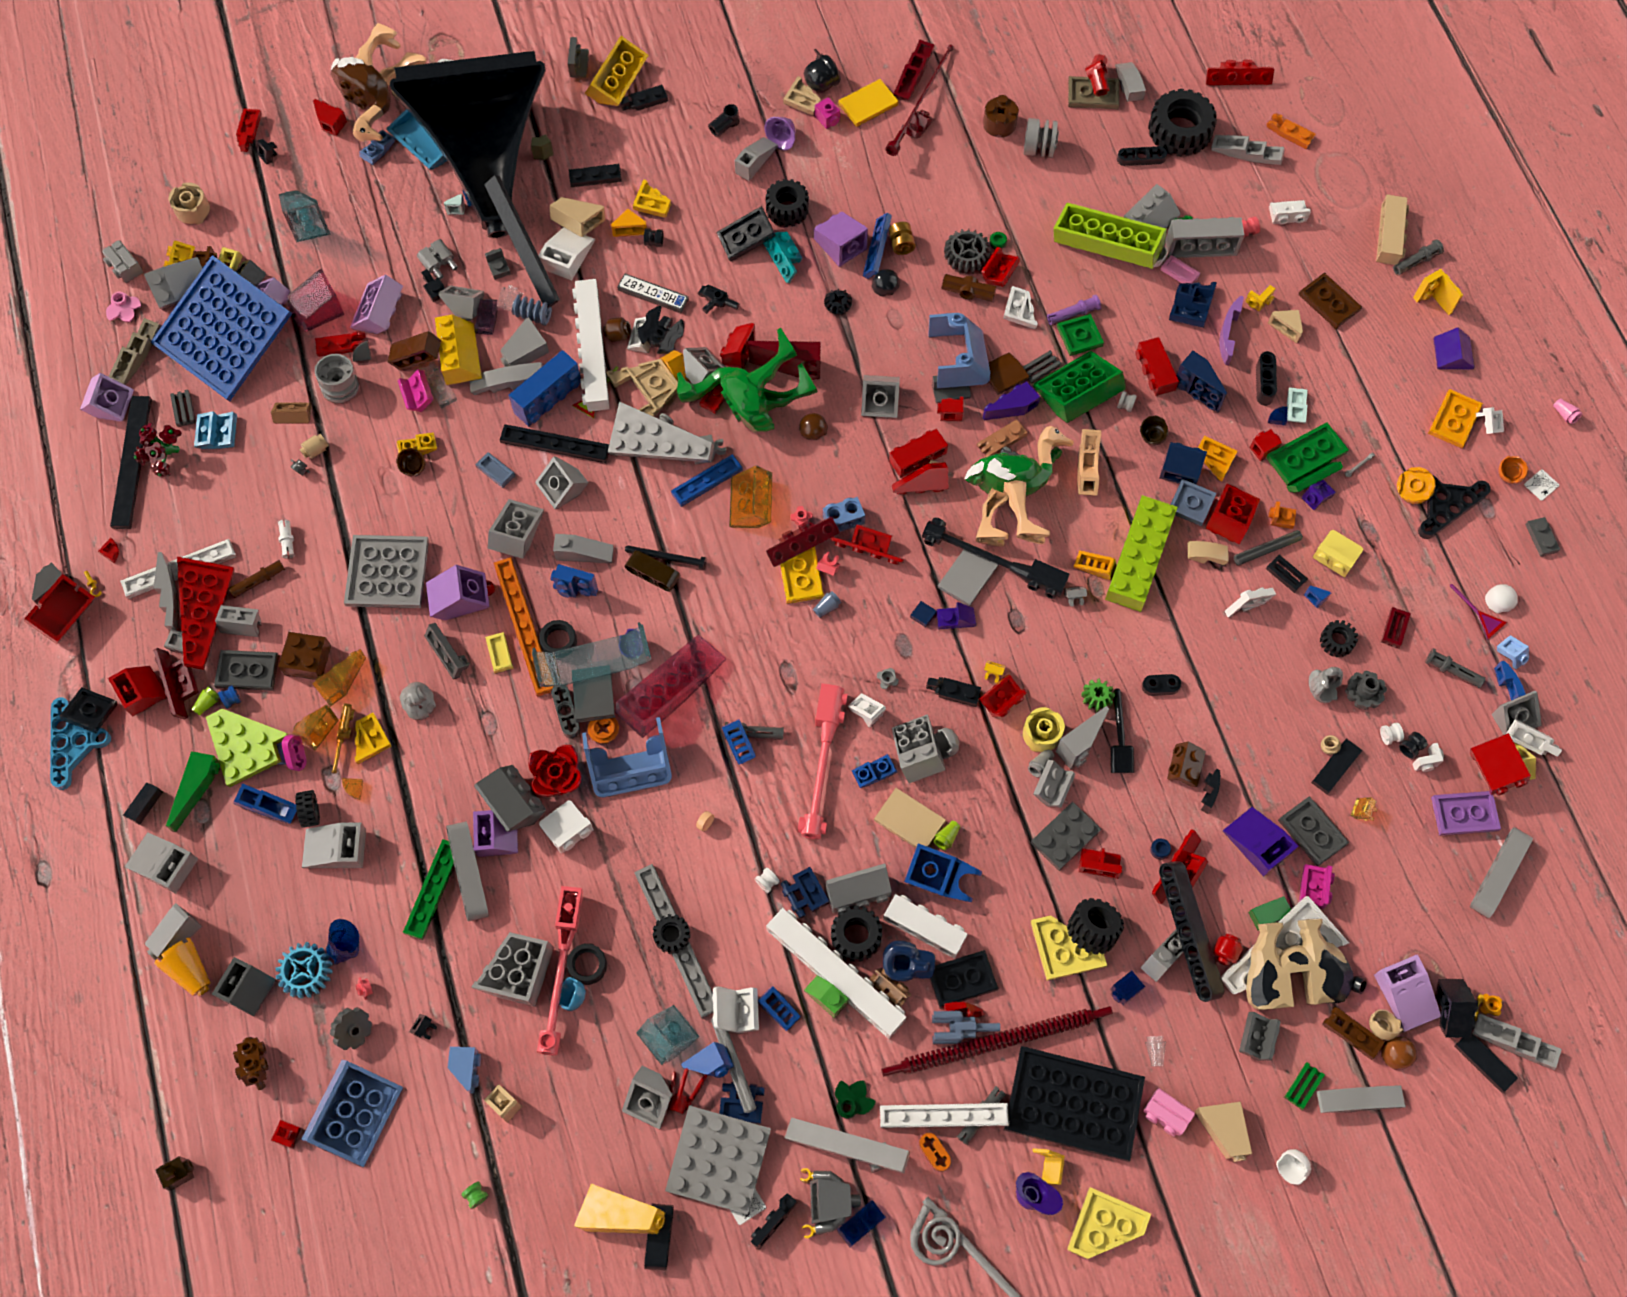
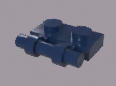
[780,867,829,919]
[719,1082,765,1124]

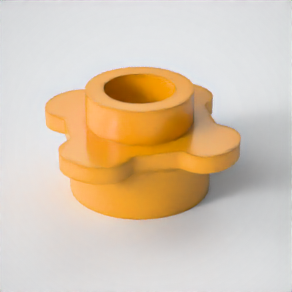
[1480,994,1502,1017]

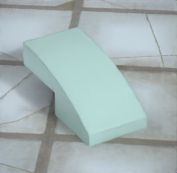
[1287,388,1308,423]

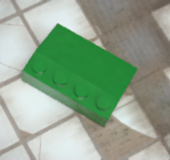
[1033,351,1126,423]

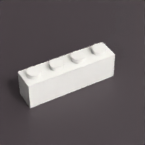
[883,894,968,959]

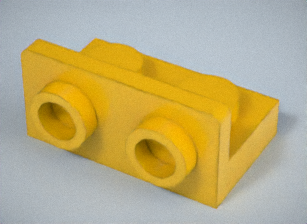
[163,240,195,267]

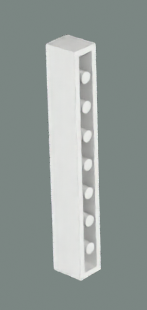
[572,279,610,412]
[766,908,906,1039]

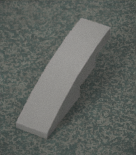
[1211,135,1285,165]
[470,362,543,395]
[153,552,179,631]
[1473,1014,1562,1070]
[1317,1086,1405,1113]

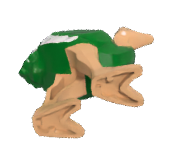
[964,426,1074,547]

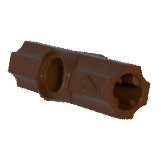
[941,274,997,302]

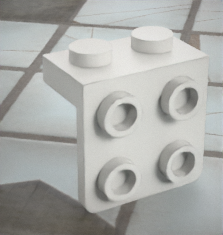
[539,801,594,854]
[712,986,759,1034]

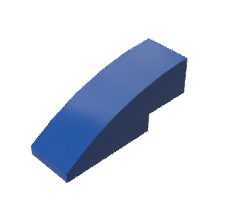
[233,783,297,824]

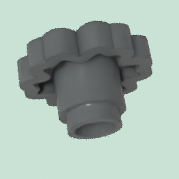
[1345,671,1387,710]
[330,1007,372,1050]

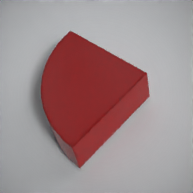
[98,537,119,563]

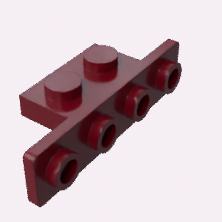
[766,517,840,567]
[153,648,199,720]

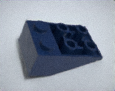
[1176,350,1227,413]

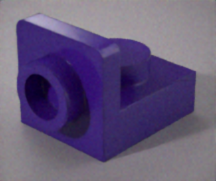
[1302,480,1336,510]

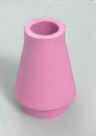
[1553,398,1582,424]

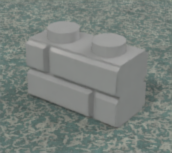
[102,240,143,283]

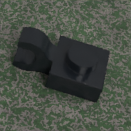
[421,269,445,302]

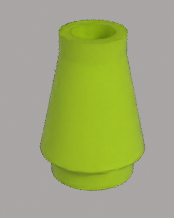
[191,686,219,716]
[934,821,961,850]

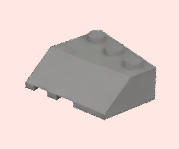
[471,932,554,1007]

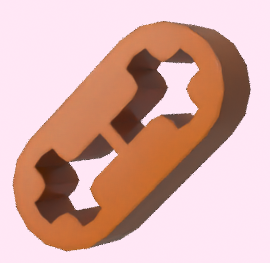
[919,1133,951,1172]

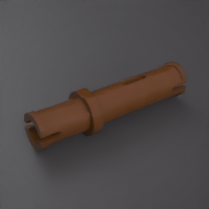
[229,560,285,598]

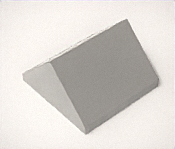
[1491,691,1542,735]

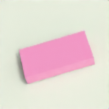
[1160,255,1200,284]

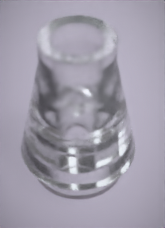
[1145,1036,1166,1067]

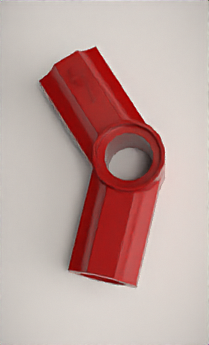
[1085,54,1109,97]

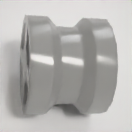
[1117,391,1137,413]

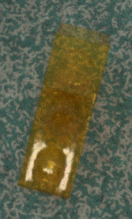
[312,649,366,707]

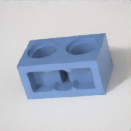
[823,497,865,532]

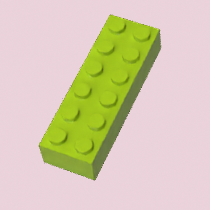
[1053,203,1166,269]
[1105,495,1178,612]

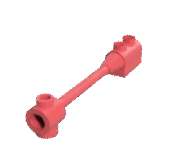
[797,683,848,839]
[537,886,583,1056]

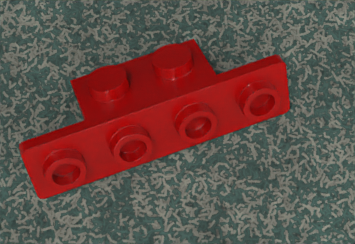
[1205,59,1275,85]
[831,524,905,565]
[1152,829,1208,904]

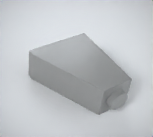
[500,317,549,367]
[144,903,202,960]

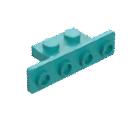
[763,232,803,283]

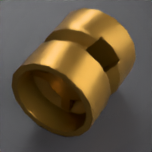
[889,221,916,255]

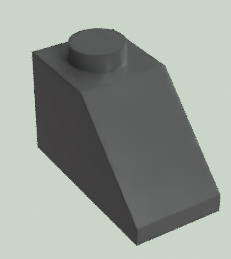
[32,562,62,608]

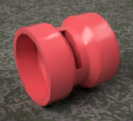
[1242,216,1260,238]

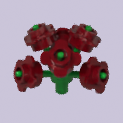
[134,423,182,477]

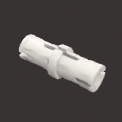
[278,520,295,559]

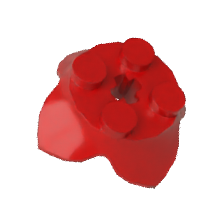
[528,745,582,797]

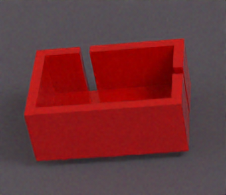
[24,573,95,644]

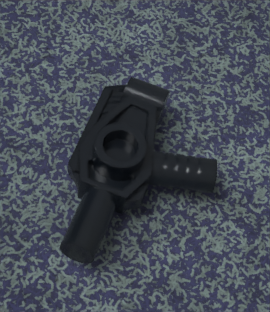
[698,284,740,314]

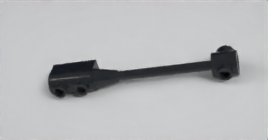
[922,518,1070,599]

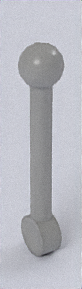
[1345,452,1375,477]

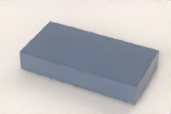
[475,452,515,488]

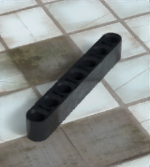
[1159,861,1224,1002]

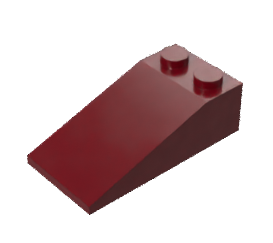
[748,341,821,380]

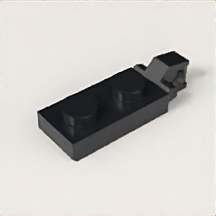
[620,85,668,111]
[926,677,981,707]
[750,1193,797,1250]

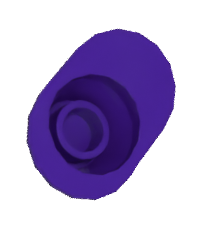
[1016,1172,1063,1215]

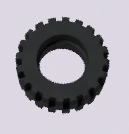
[1148,89,1217,156]

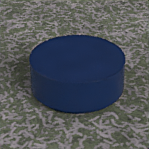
[1150,838,1171,860]

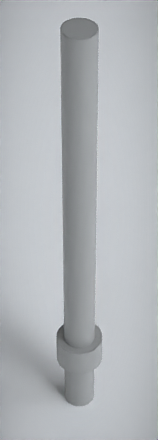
[922,1197,1020,1297]

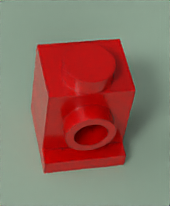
[937,396,964,421]

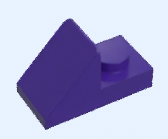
[936,602,976,630]

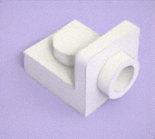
[1476,407,1504,434]

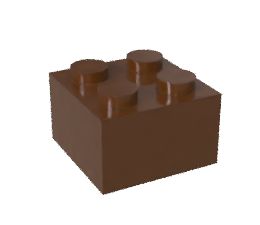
[278,631,331,681]

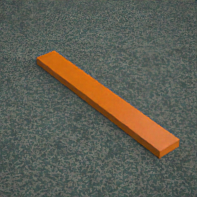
[493,557,554,697]

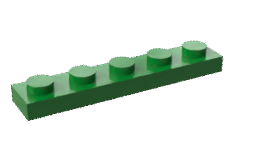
[403,839,454,940]

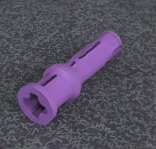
[1047,294,1101,325]

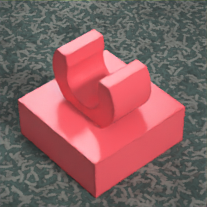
[816,552,840,576]

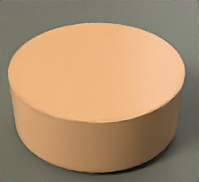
[696,811,714,832]

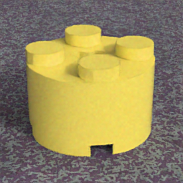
[1023,707,1065,752]

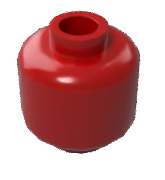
[1213,934,1244,966]

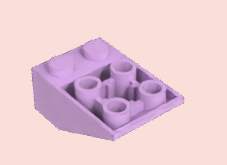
[1374,955,1441,1032]

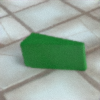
[1248,896,1291,930]

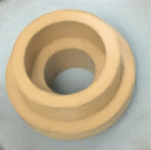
[1321,735,1341,754]

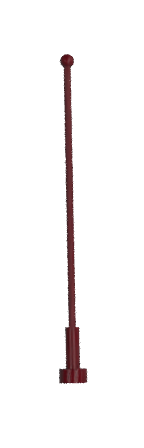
[885,44,954,156]

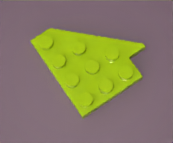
[206,709,289,787]

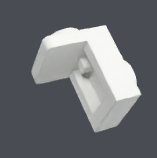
[1413,743,1444,772]

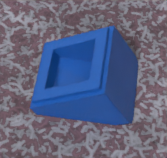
[1304,586,1331,608]

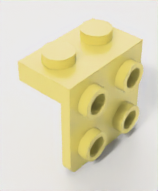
[1312,530,1363,577]

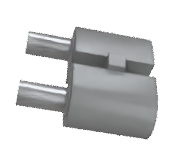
[417,239,458,280]

